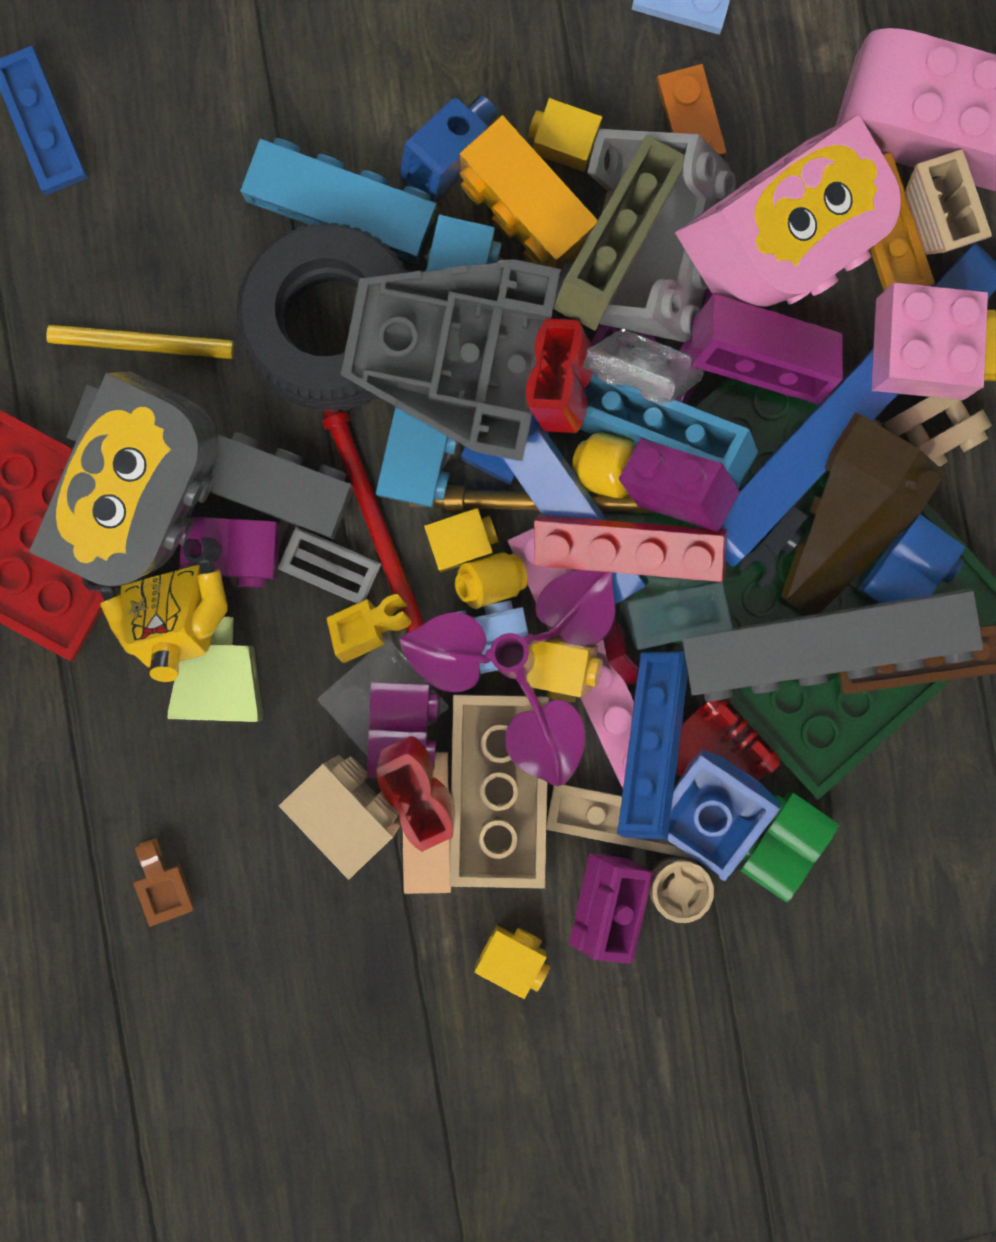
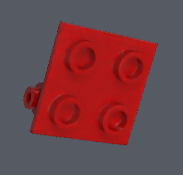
[676,699,781,781]

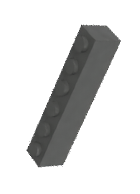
[67,385,353,540]
[682,588,983,701]

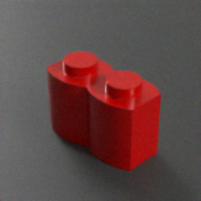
[526,319,596,433]
[376,736,455,852]

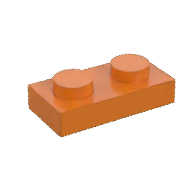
[656,64,727,158]

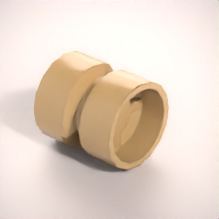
[649,855,714,923]

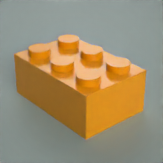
[459,115,598,273]

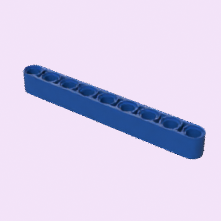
[720,242,996,567]

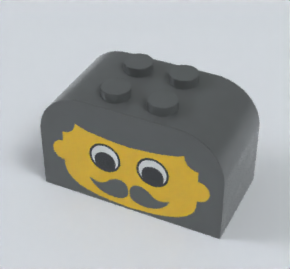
[29,371,218,586]

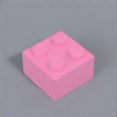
[872,283,988,400]

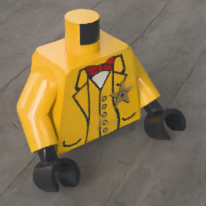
[82,537,227,682]

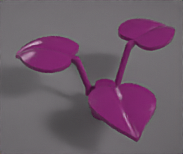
[400,570,616,787]

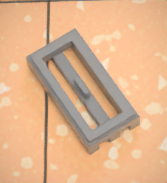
[278,527,382,604]

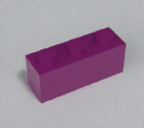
[691,293,843,404]

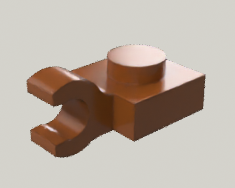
[133,837,196,927]

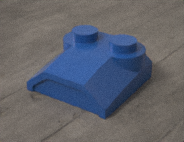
[666,749,780,881]

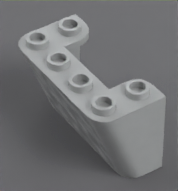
[553,129,736,342]

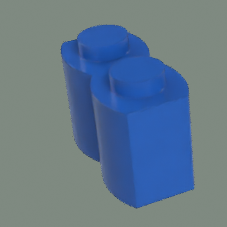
[857,514,965,604]

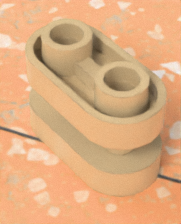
[883,397,992,467]

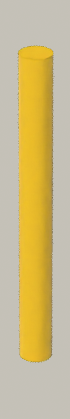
[47,325,234,359]

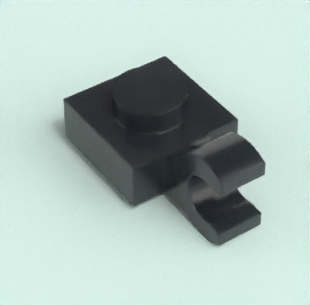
[737,505,807,588]

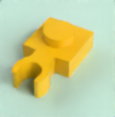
[327,594,411,663]

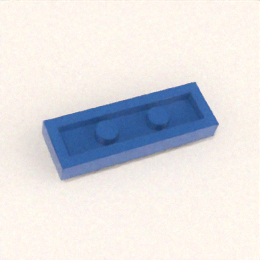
[0,46,88,196]

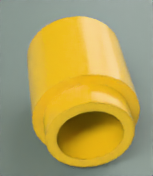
[455,552,528,609]

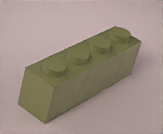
[553,135,685,331]

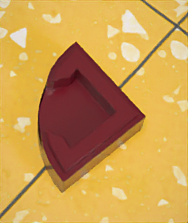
[603,620,639,685]

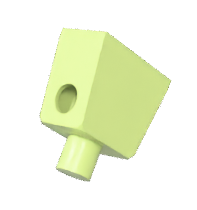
[168,617,263,722]

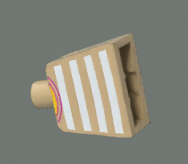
[905,149,992,255]

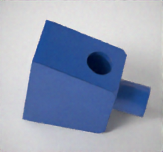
[399,95,498,204]

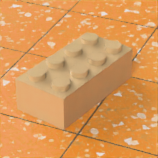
[449,694,549,889]
[279,755,401,880]

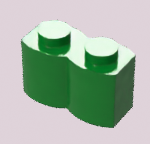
[736,792,840,903]

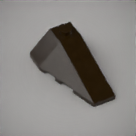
[781,413,946,615]

